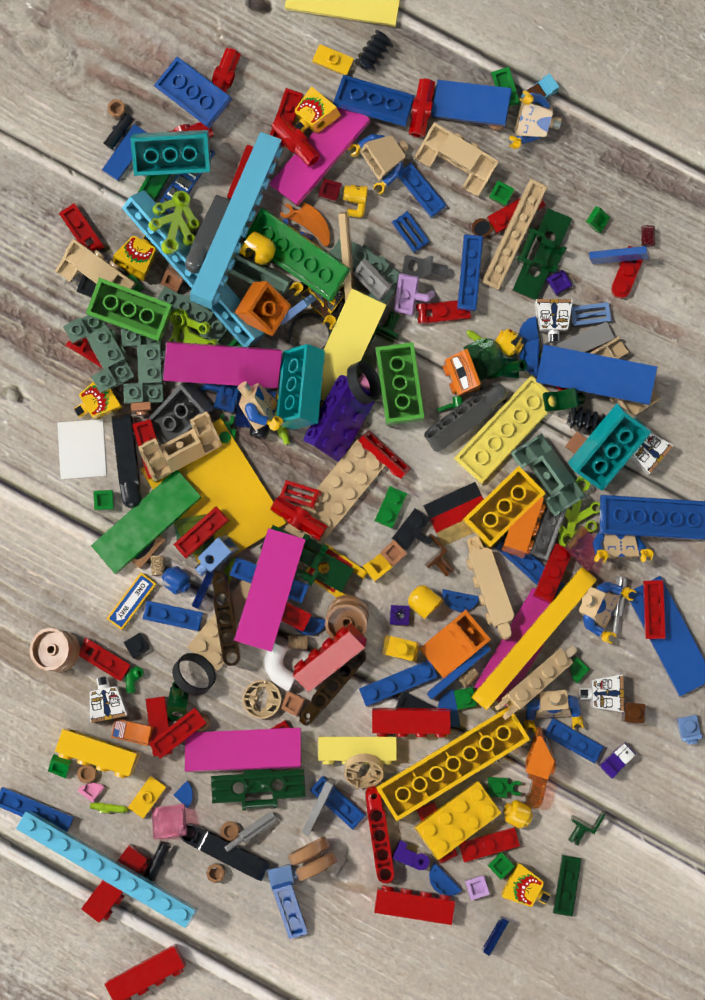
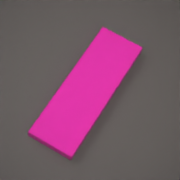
[269,107,371,207]
[163,342,282,388]
[234,528,306,652]
[474,588,553,707]
[185,728,302,772]

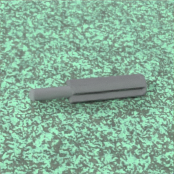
[612,576,628,636]
[225,811,277,851]

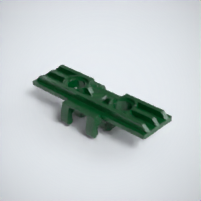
[512,208,572,301]
[260,525,354,592]
[211,769,306,811]

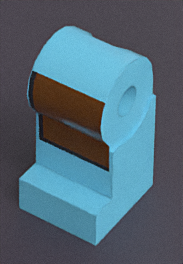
[521,73,559,99]

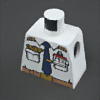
[534,299,572,343]
[631,433,673,476]
[579,675,624,712]
[90,676,129,723]

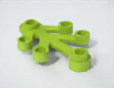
[148,191,200,255]
[169,308,219,345]
[558,477,600,549]

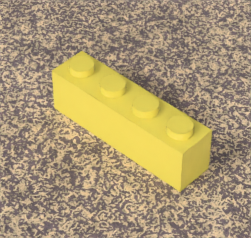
[318,736,396,764]

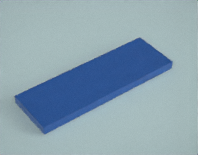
[536,345,658,405]
[600,495,705,540]
[628,576,705,697]

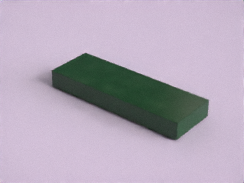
[553,855,582,917]

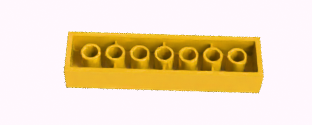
[376,706,530,822]

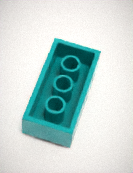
[130,130,211,176]
[276,344,325,430]
[568,403,652,491]

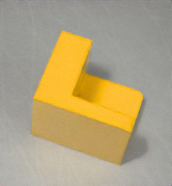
[363,554,393,582]

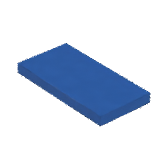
[154,57,232,129]
[333,75,415,127]
[431,80,512,127]

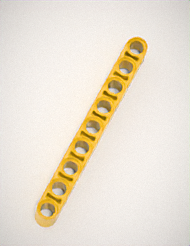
[471,567,597,710]

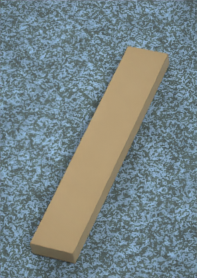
[481,179,548,290]
[338,212,355,302]

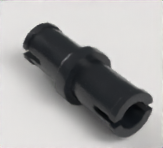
[103,113,135,150]
[144,841,171,882]

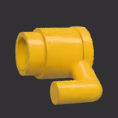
[343,184,368,218]

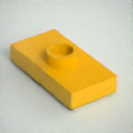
[312,44,354,75]
[128,776,166,819]

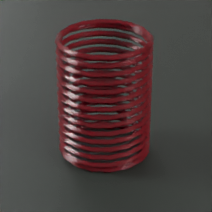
[641,225,655,247]

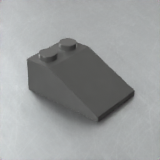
[147,382,215,444]

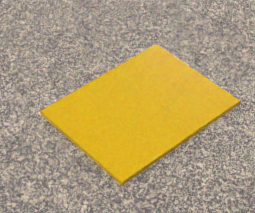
[140,418,286,574]

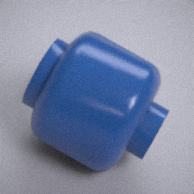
[162,566,191,595]

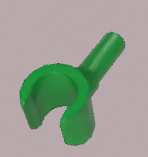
[437,396,463,412]

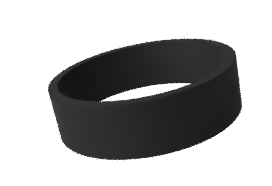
[289,313,331,350]
[347,361,381,404]
[172,653,216,696]

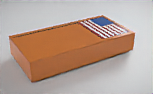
[111,718,153,746]

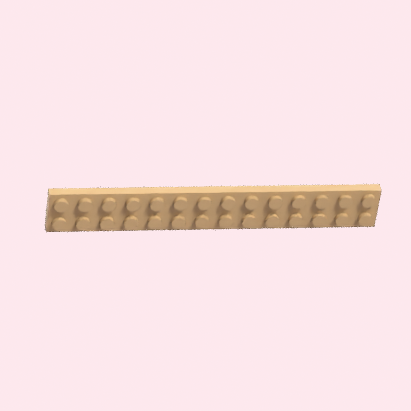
[188,439,386,672]

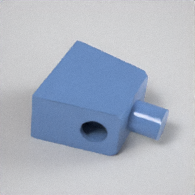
[195,535,239,576]

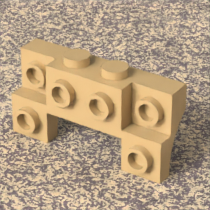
[414,122,499,197]
[55,239,137,290]
[591,336,660,416]
[138,411,222,482]

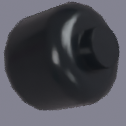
[249,425,270,439]

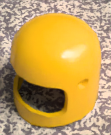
[240,231,276,265]
[408,585,443,619]

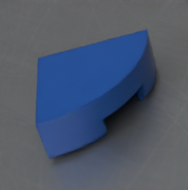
[174,781,193,808]

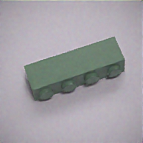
[228,253,294,298]

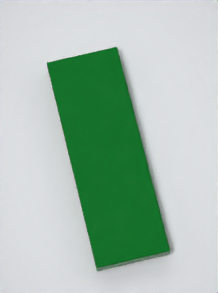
[243,208,351,302]
[91,470,202,575]

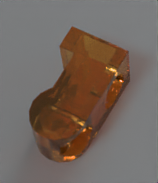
[525,773,547,808]

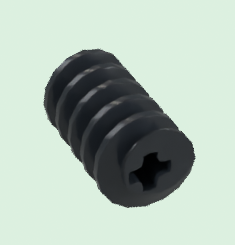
[354,30,393,72]
[566,407,605,434]

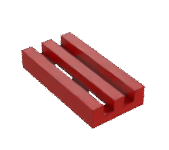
[280,480,322,510]

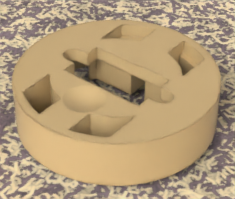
[242,680,281,719]
[344,754,383,789]

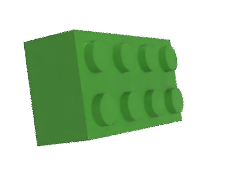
[86,277,174,343]
[375,342,424,426]

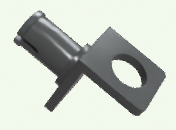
[402,255,448,278]

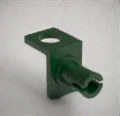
[368,311,401,347]
[485,357,527,379]
[543,388,586,412]
[167,681,189,721]
[568,810,605,846]

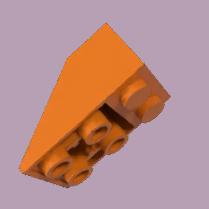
[501,497,546,558]
[419,610,491,679]

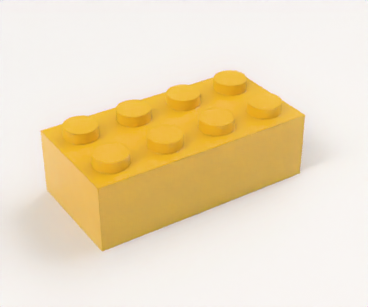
[463,466,546,548]
[55,728,141,779]
[413,781,501,860]

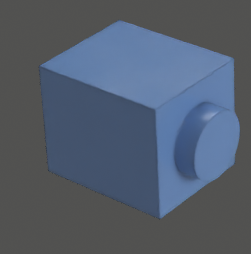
[268,864,298,890]

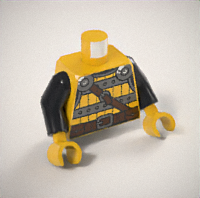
[289,282,345,330]

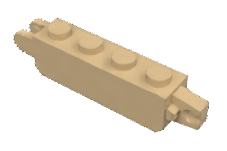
[466,536,514,640]
[495,645,577,720]

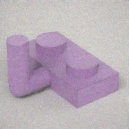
[394,273,435,315]

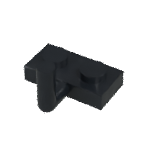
[392,508,432,550]

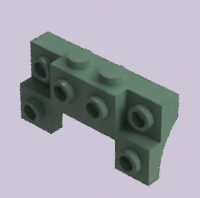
[329,239,401,304]
[157,286,228,345]
[63,315,134,394]
[121,328,165,404]
[511,434,586,516]

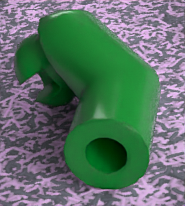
[125,666,144,693]

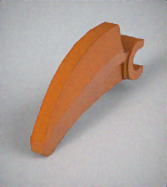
[280,203,330,247]

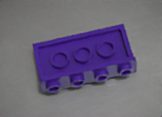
[304,375,375,462]

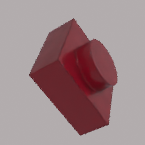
[318,178,342,203]

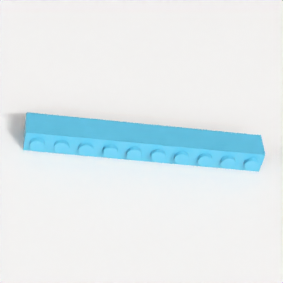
[190,132,283,309]
[122,190,266,347]
[16,811,198,928]

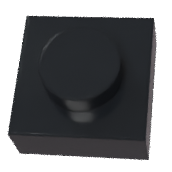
[123,633,150,659]

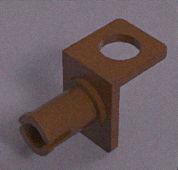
[424,534,455,577]

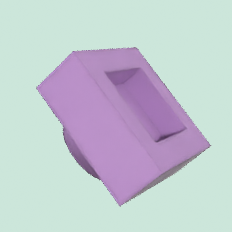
[465,875,489,900]

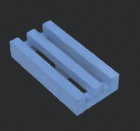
[281,294,316,325]
[571,302,611,327]

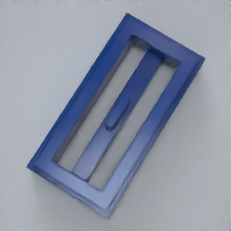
[392,211,429,253]

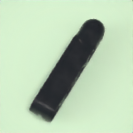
[112,414,142,508]
[179,823,270,881]

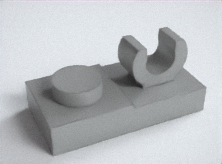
[353,259,392,300]

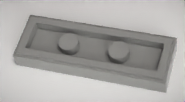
[555,322,615,352]
[529,507,567,561]
[302,777,337,836]

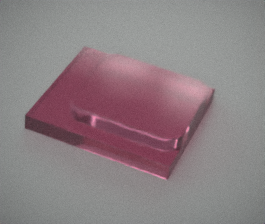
[565,526,596,572]
[151,804,187,839]

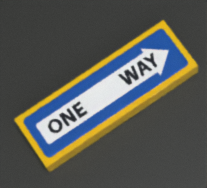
[106,573,157,630]

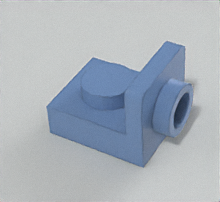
[676,715,703,745]

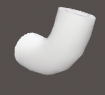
[264,641,296,691]

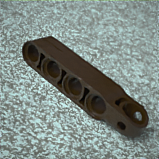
[212,571,241,666]
[299,650,366,726]

